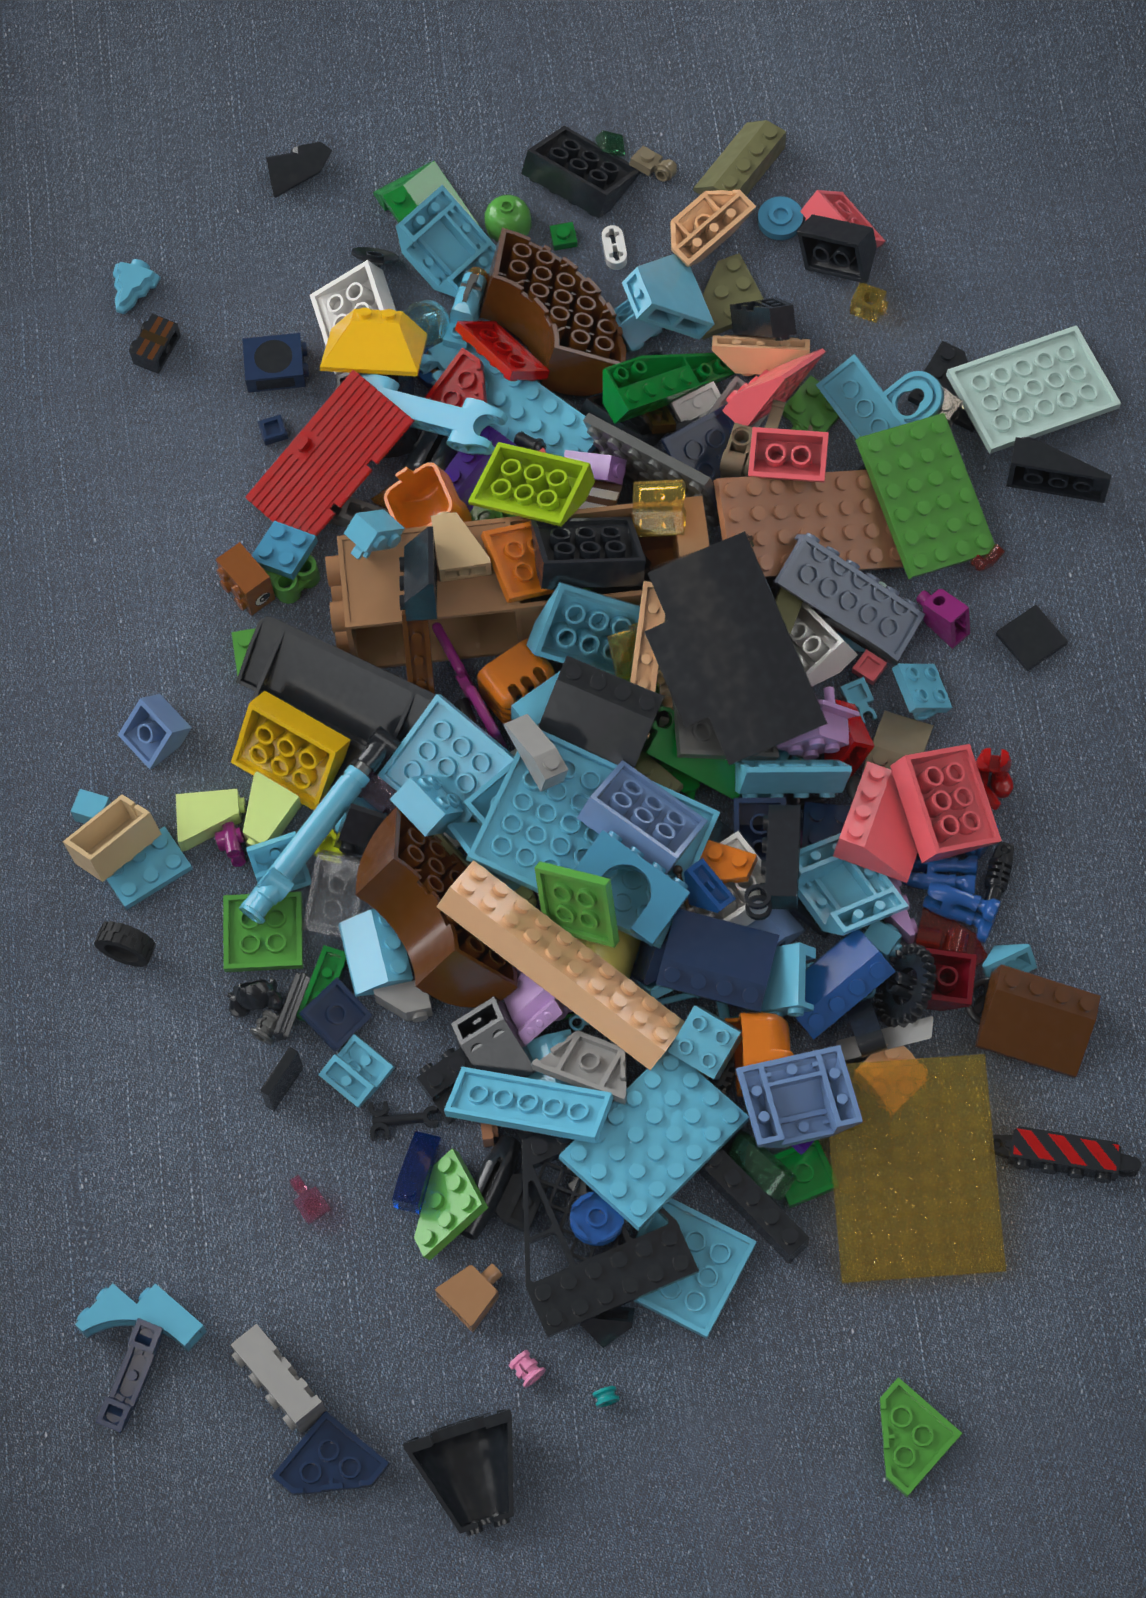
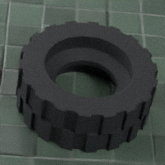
[94,921,156,967]

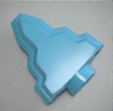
[113,259,161,314]

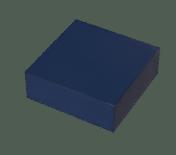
[257,414,288,446]

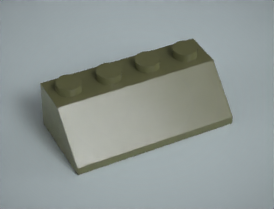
[693,120,786,196]

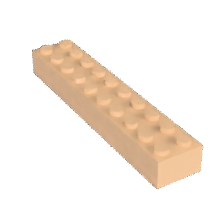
[437,860,685,1070]

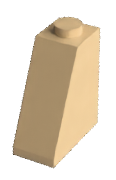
[431,512,492,582]

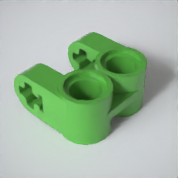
[264,555,320,604]

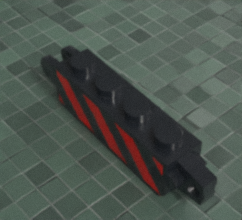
[989,1126,1141,1183]

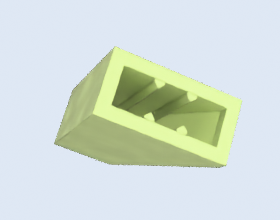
[243,771,301,847]
[176,789,246,851]

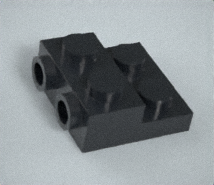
[417,1047,475,1125]

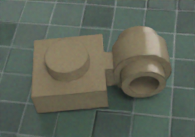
[629,146,677,182]

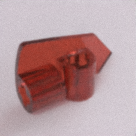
[915,907,988,967]

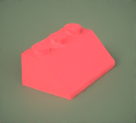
[800,190,885,248]
[748,427,829,483]

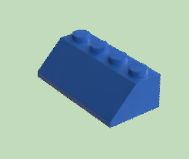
[793,929,896,1039]

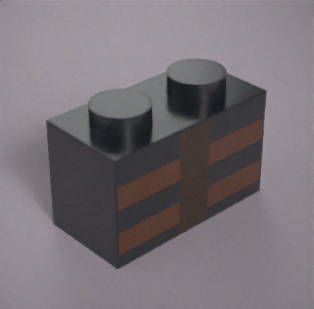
[129,313,181,374]

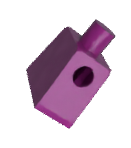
[916,589,970,649]

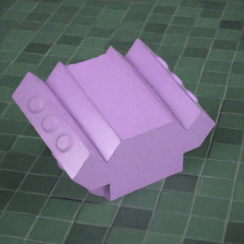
[504,968,572,1046]

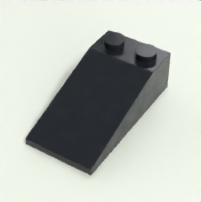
[1006,437,1112,503]

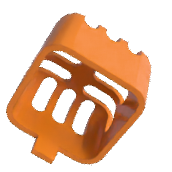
[477,639,555,724]

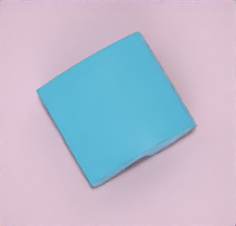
[246,831,313,892]
[318,1034,396,1108]

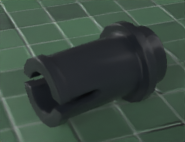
[513,431,546,451]

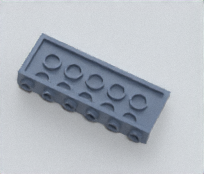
[774,533,925,661]

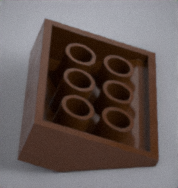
[975,964,1101,1078]

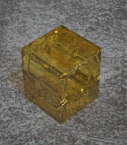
[850,282,889,323]

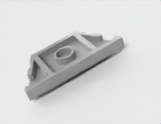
[531,1030,627,1105]

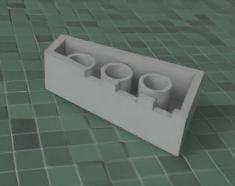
[231,1324,326,1434]

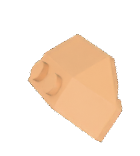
[670,190,756,267]
[712,335,810,376]

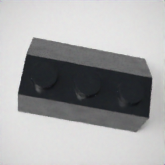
[797,214,877,284]
[580,394,664,447]
[399,527,438,621]

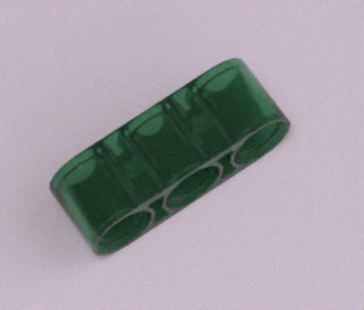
[725,1131,797,1200]

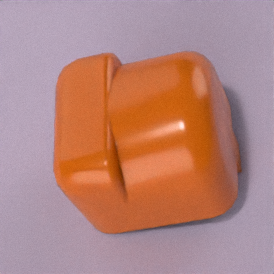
[384,462,472,528]
[724,1012,794,1097]

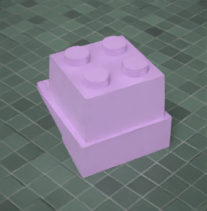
[777,687,860,760]

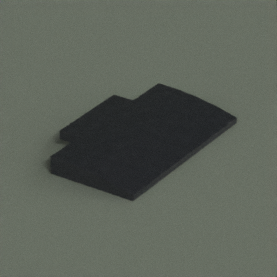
[644,531,828,765]

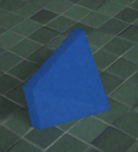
[684,858,736,913]

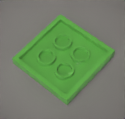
[534,861,619,948]
[223,891,303,972]

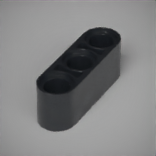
[847,998,887,1057]

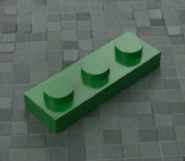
[296,945,347,1022]

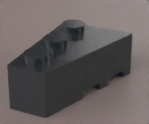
[730,297,797,341]

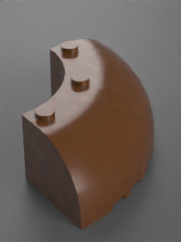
[479,227,626,396]
[355,807,518,1007]

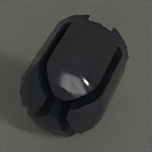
[403,430,459,471]

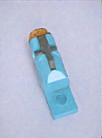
[443,267,488,350]

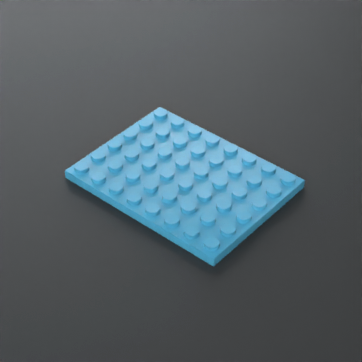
[466,731,720,949]

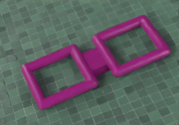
[432,622,508,750]

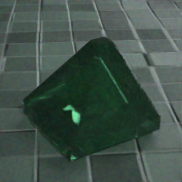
[595,130,625,157]

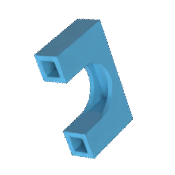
[574,830,690,947]

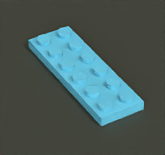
[444,1067,614,1144]

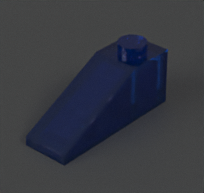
[392,1131,441,1214]

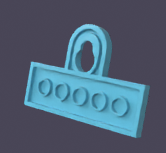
[816,354,944,439]

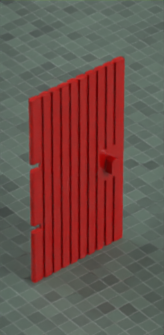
[245,370,414,537]

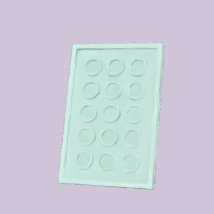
[946,325,1121,454]

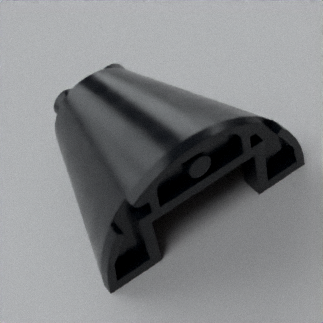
[403,1409,514,1536]

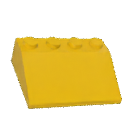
[231,691,351,810]

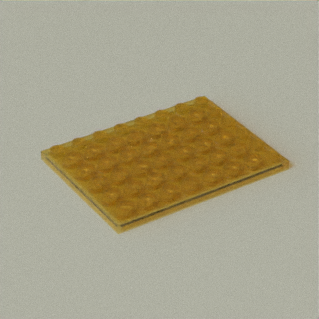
[829,1054,1006,1284]

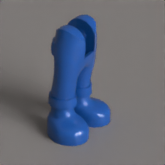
[903,855,978,895]
[923,883,1001,943]

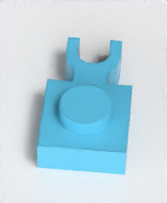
[840,677,877,724]

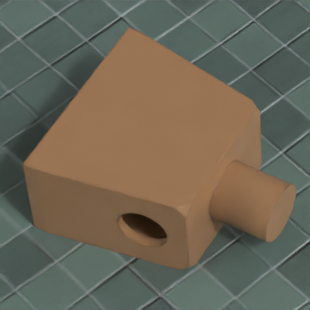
[435,1264,502,1332]

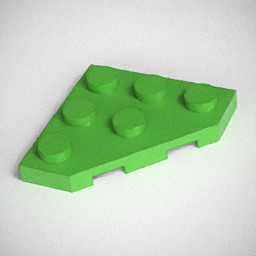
[414,1148,488,1260]
[880,1377,962,1497]

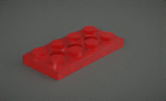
[455,321,550,382]

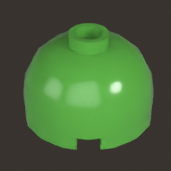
[484,194,532,242]

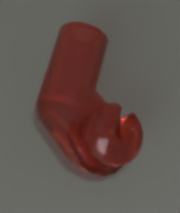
[970,543,1006,572]

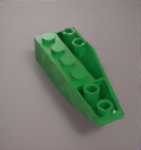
[603,353,735,424]

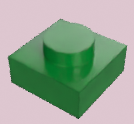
[549,222,577,251]

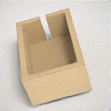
[63,795,162,882]

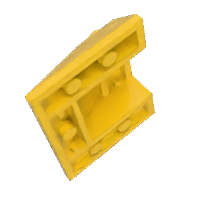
[320,308,427,376]

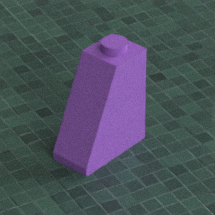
[564,450,627,485]

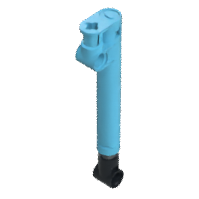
[239,725,400,924]

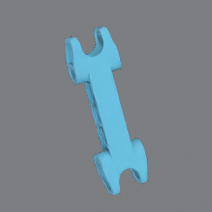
[359,374,508,455]

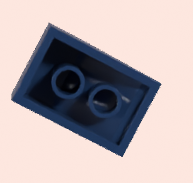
[733,797,786,860]

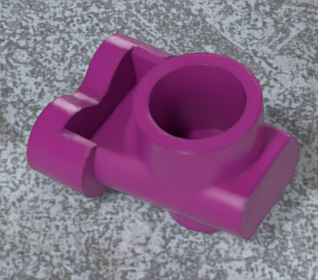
[215,822,246,867]

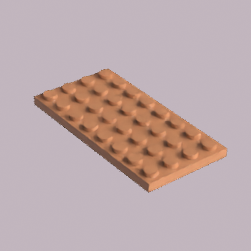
[713,470,904,578]

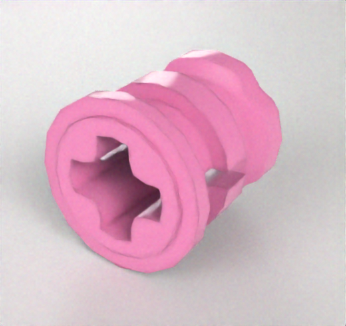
[509,1350,546,1388]

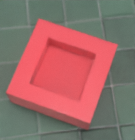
[852,649,887,685]

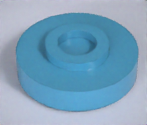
[758,196,803,240]

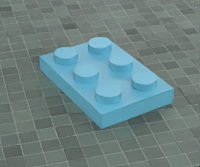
[106,826,193,910]

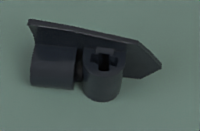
[266,142,332,198]

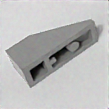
[504,714,569,792]

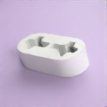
[602,225,627,270]

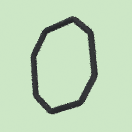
[825,618,898,665]

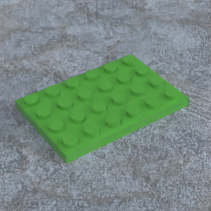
[855,413,997,579]

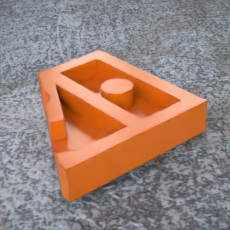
[699,840,758,884]

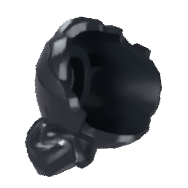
[227,978,283,1018]

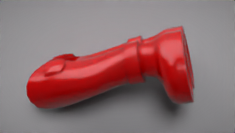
[976,748,1014,798]

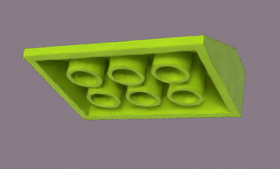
[468,442,595,526]

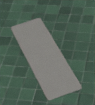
[836,1016,933,1060]

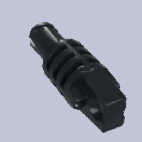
[984,841,1014,900]

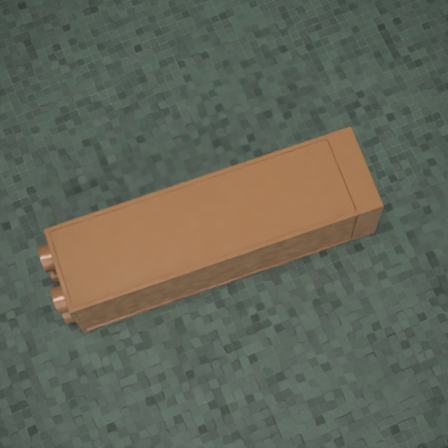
[325,496,710,668]

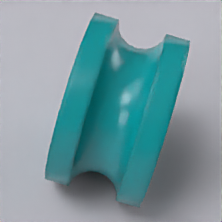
[592,1386,620,1408]

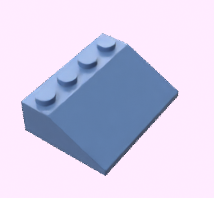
[577,760,708,875]

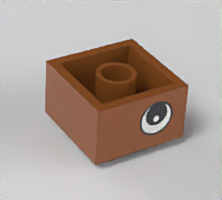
[216,542,275,616]

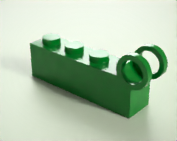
[643,705,740,799]

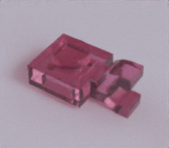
[289,1175,331,1225]

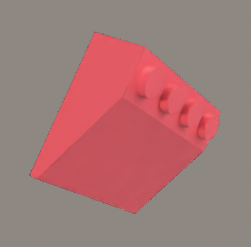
[722,348,826,427]
[890,744,1002,863]
[833,761,918,883]

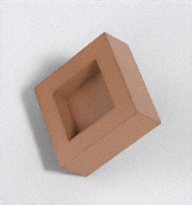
[481,1123,499,1147]

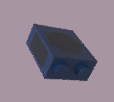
[242,333,309,393]

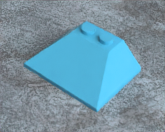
[396,185,496,297]
[798,833,909,936]

